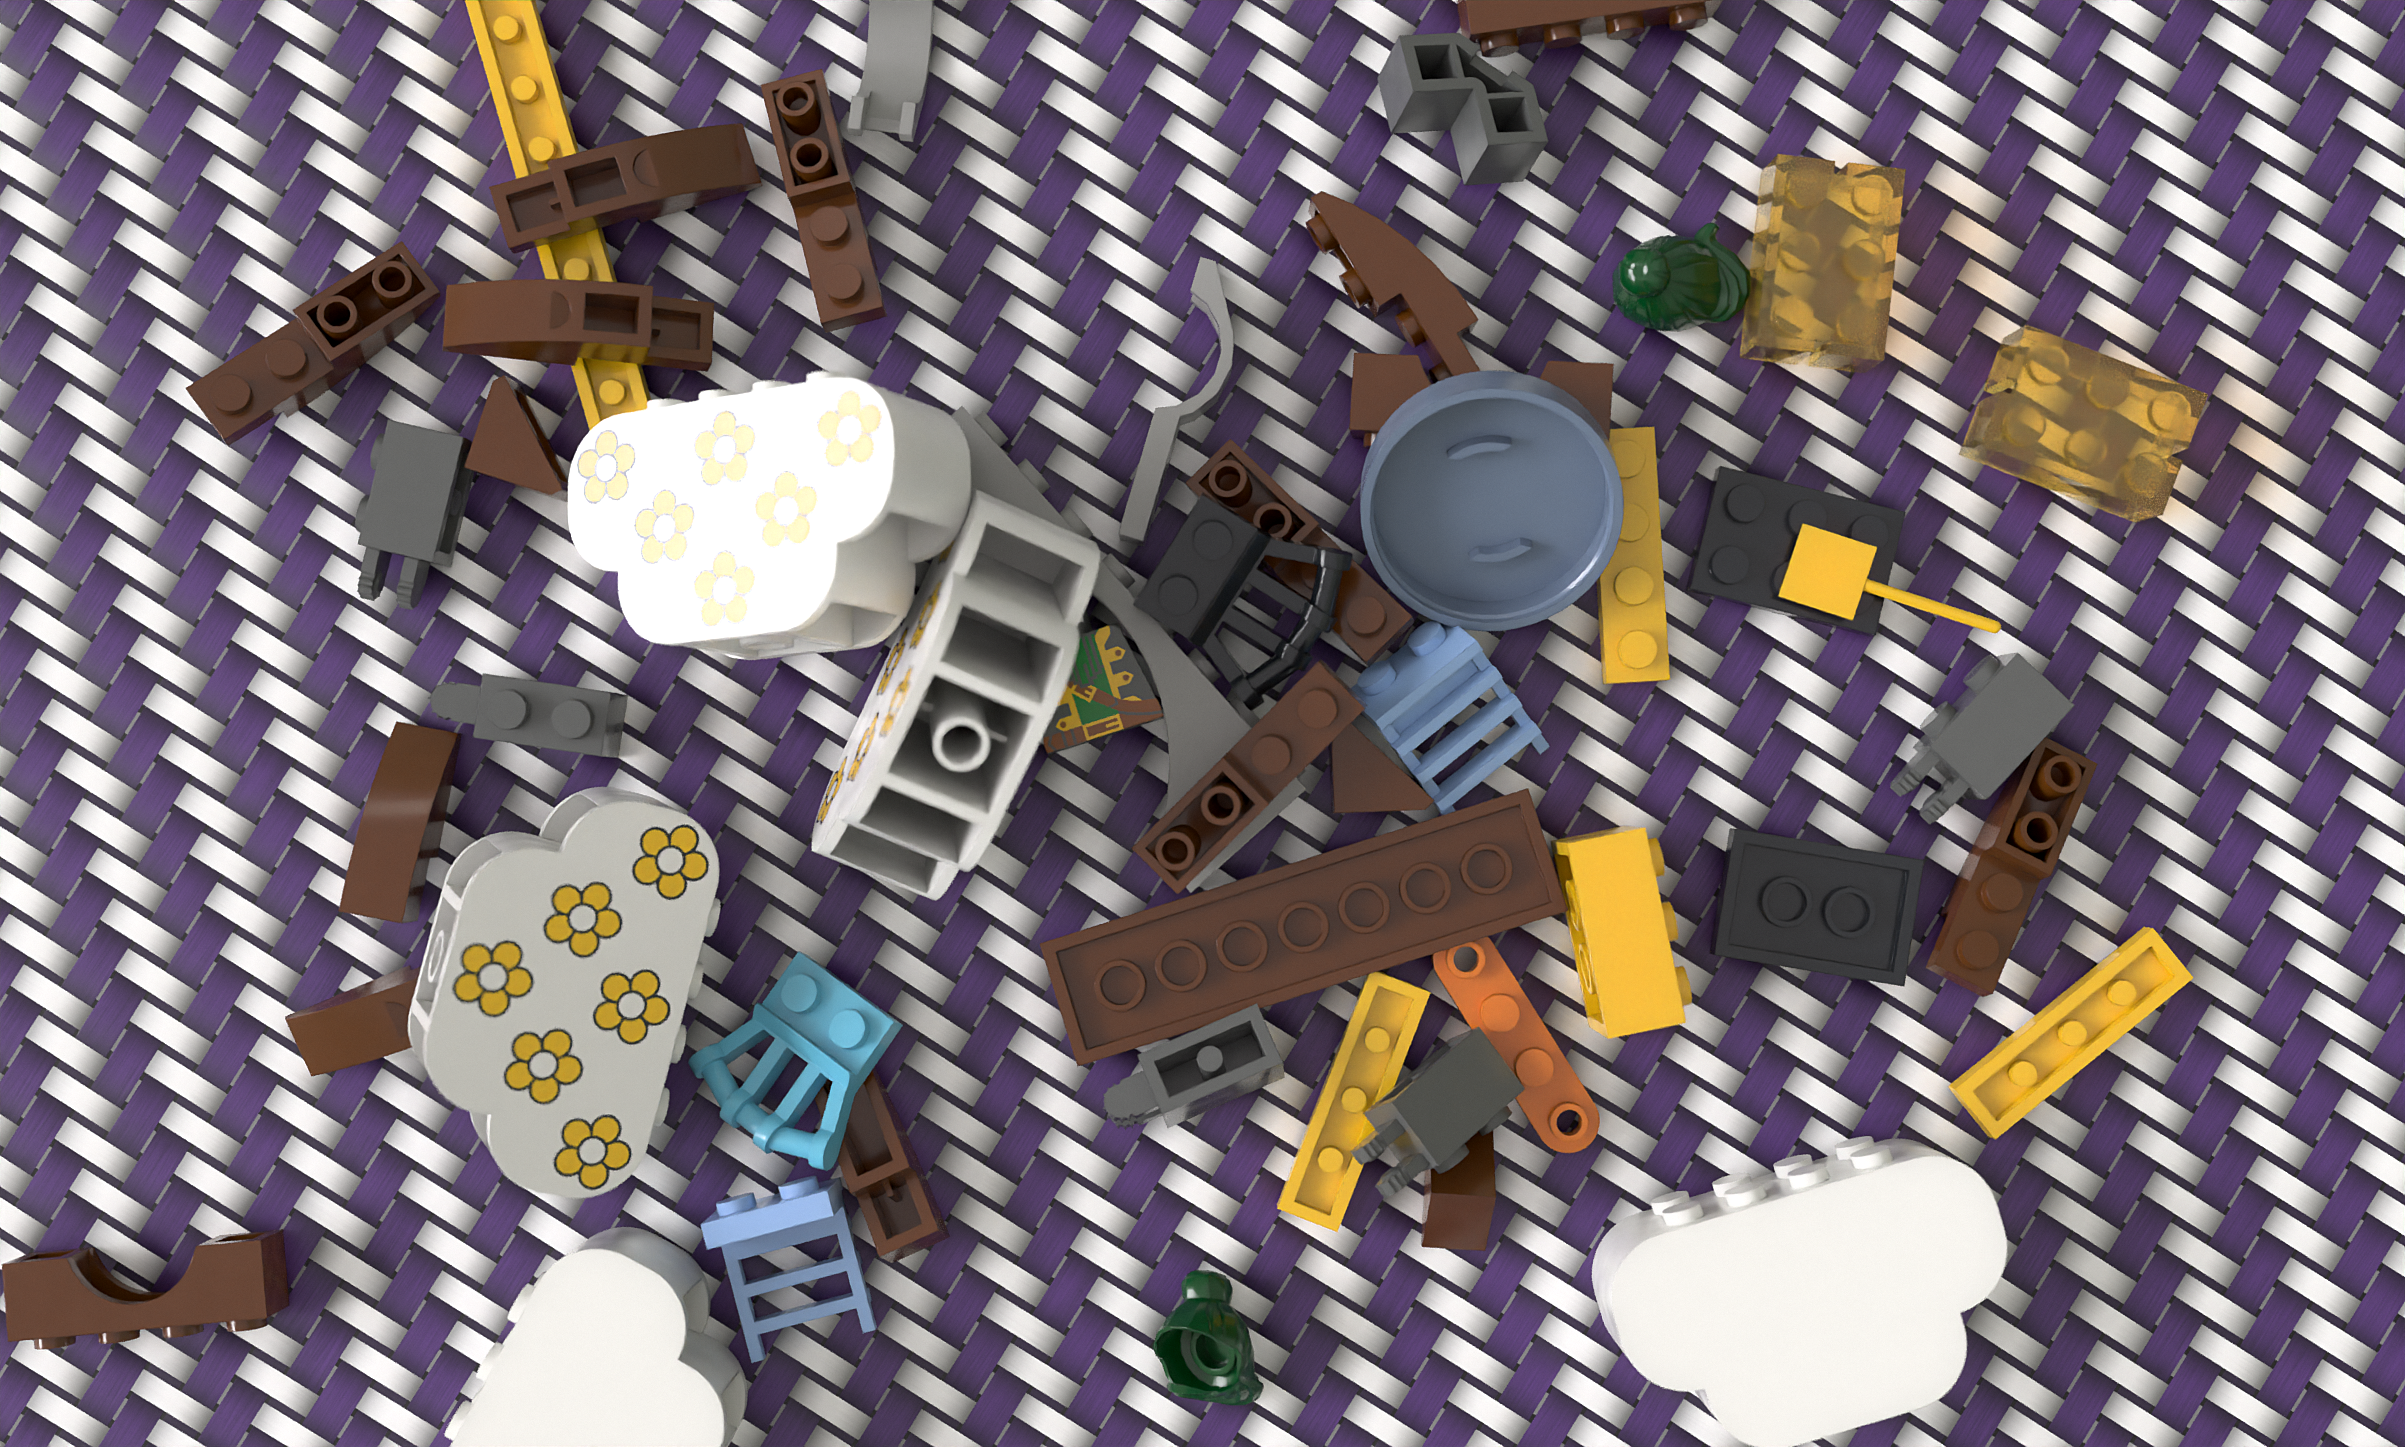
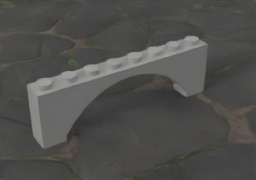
[951,406,1306,892]

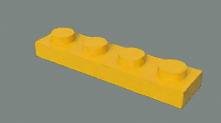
[1596,427,1670,684]
[1948,927,2194,1140]
[1277,971,1431,1232]

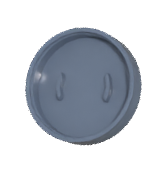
[1360,370,1624,631]

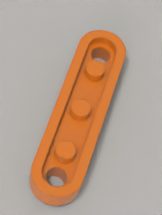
[1431,936,1600,1153]

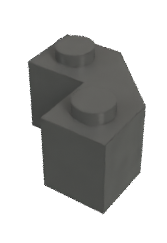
[1377,33,1548,185]

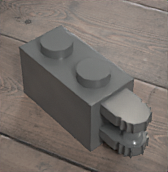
[355,419,474,610]
[1890,652,2075,824]
[428,673,628,757]
[1103,1004,1285,1130]
[1351,1027,1525,1198]

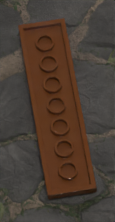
[1040,788,1568,1066]

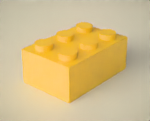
[1550,826,1692,1039]

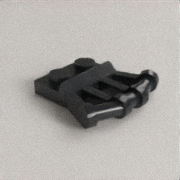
[1133,492,1353,711]

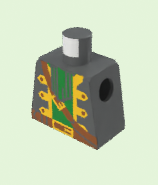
[1043,608,1164,755]

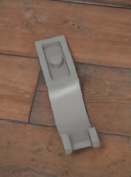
[847,0,934,142]
[1118,257,1234,547]

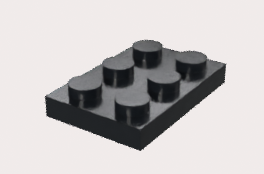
[1686,466,1906,637]
[1709,828,1924,987]

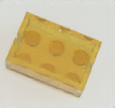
[1740,154,1906,373]
[1959,325,2208,523]

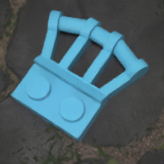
[688,951,903,1171]

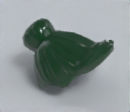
[1612,223,1751,332]
[1153,1270,1264,1406]

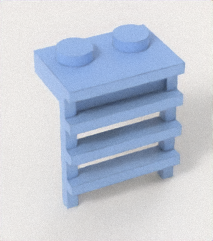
[1351,621,1550,815]
[700,1176,877,1363]

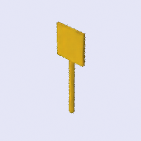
[1778,523,2001,633]

